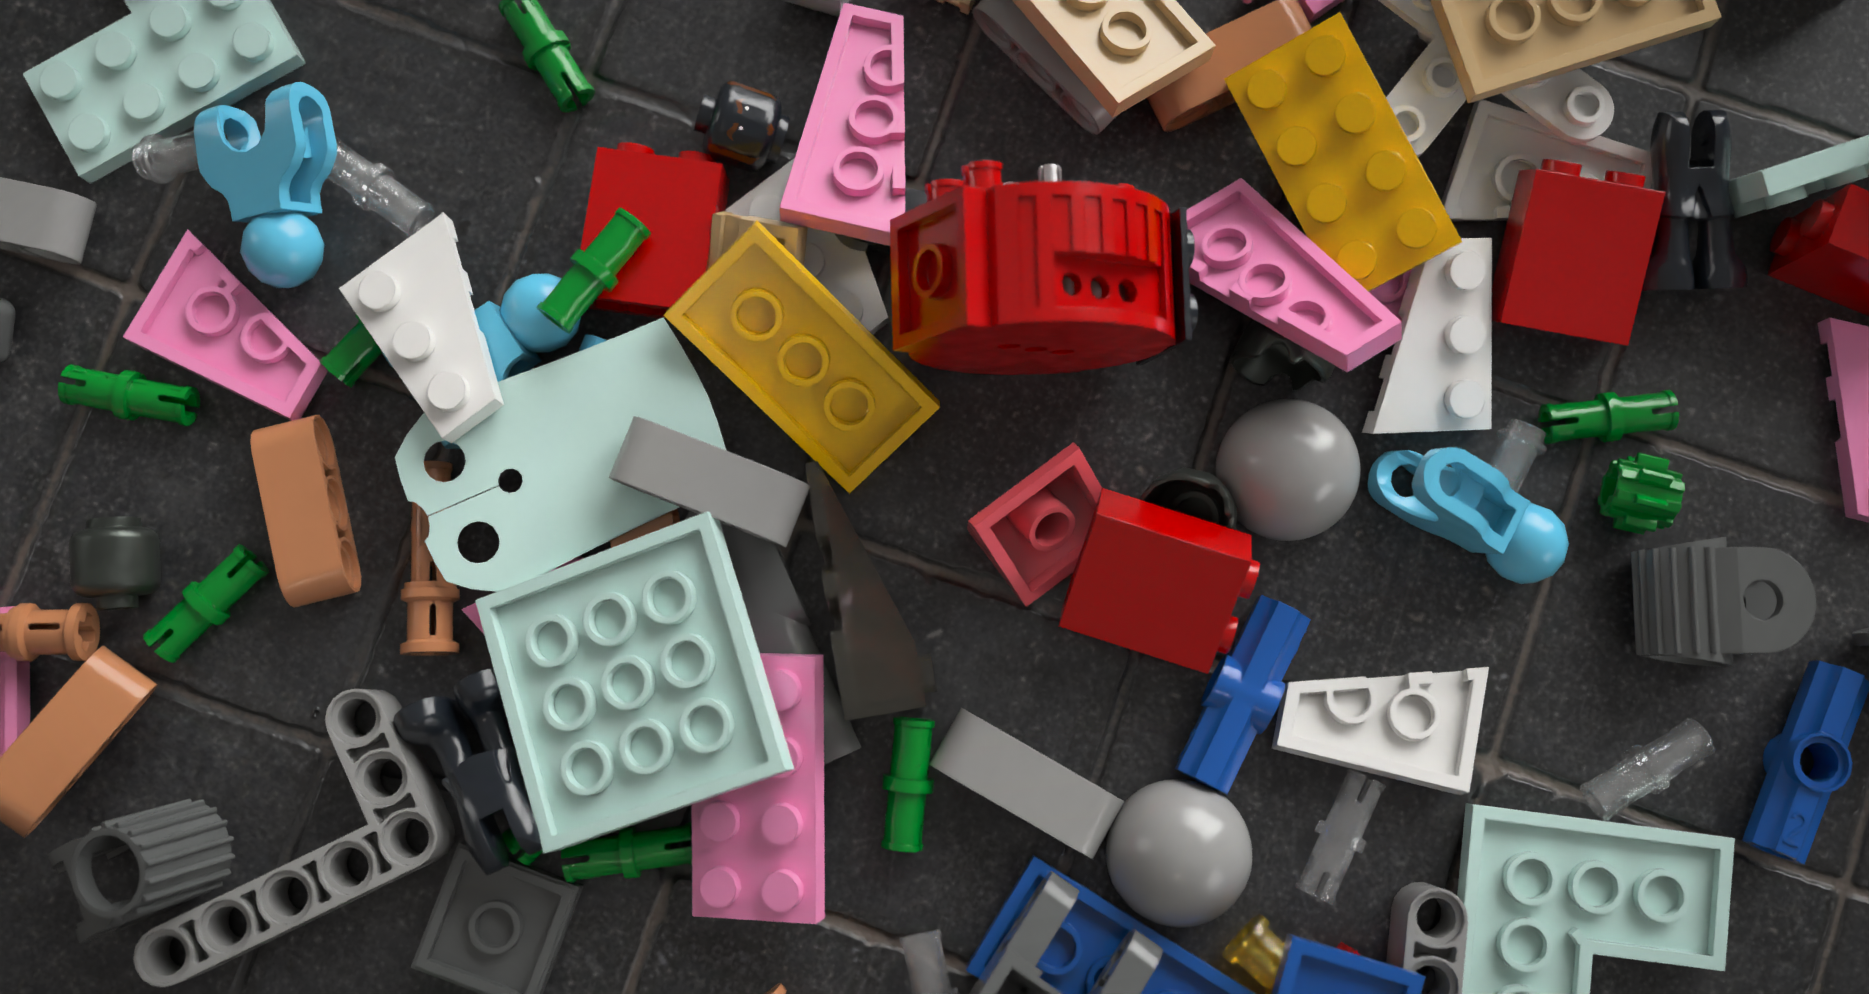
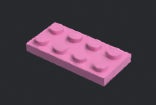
[692,653,825,924]

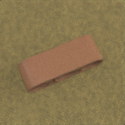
[1147,0,1312,132]
[250,415,361,608]
[0,646,158,838]

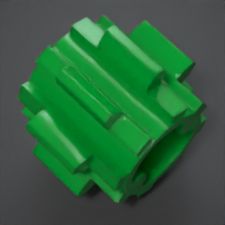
[1598,452,1685,535]

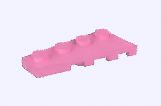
[779,3,906,246]
[1186,178,1402,372]

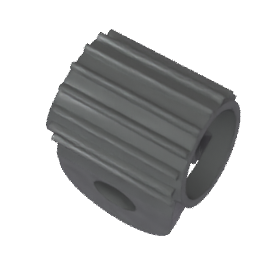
[1631,537,1816,668]
[47,799,235,944]

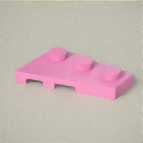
[123,229,328,421]
[1818,318,1869,522]

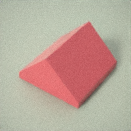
[967,442,1102,607]

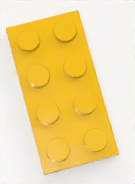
[1224,12,1462,292]
[663,220,940,494]

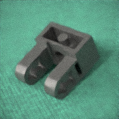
[969,871,1163,994]

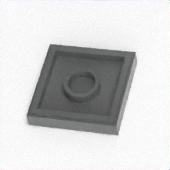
[410,841,584,994]

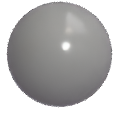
[1215,399,1361,541]
[1105,779,1253,928]

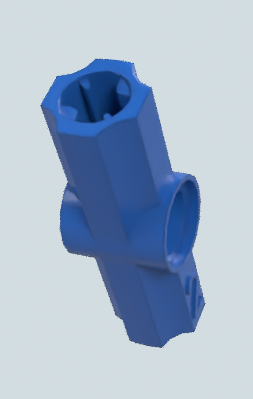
[1174,595,1311,794]
[1742,660,1869,865]

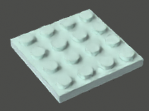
[475,511,794,853]

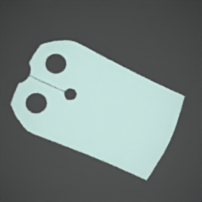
[395,317,726,592]

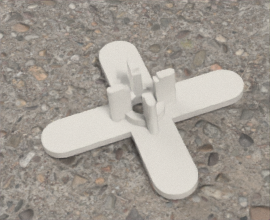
[1378,0,1614,157]

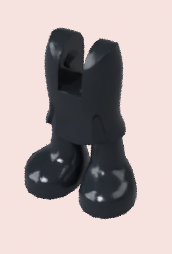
[1642,110,1748,291]
[393,668,543,876]

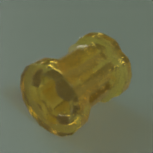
[1223,914,1285,994]

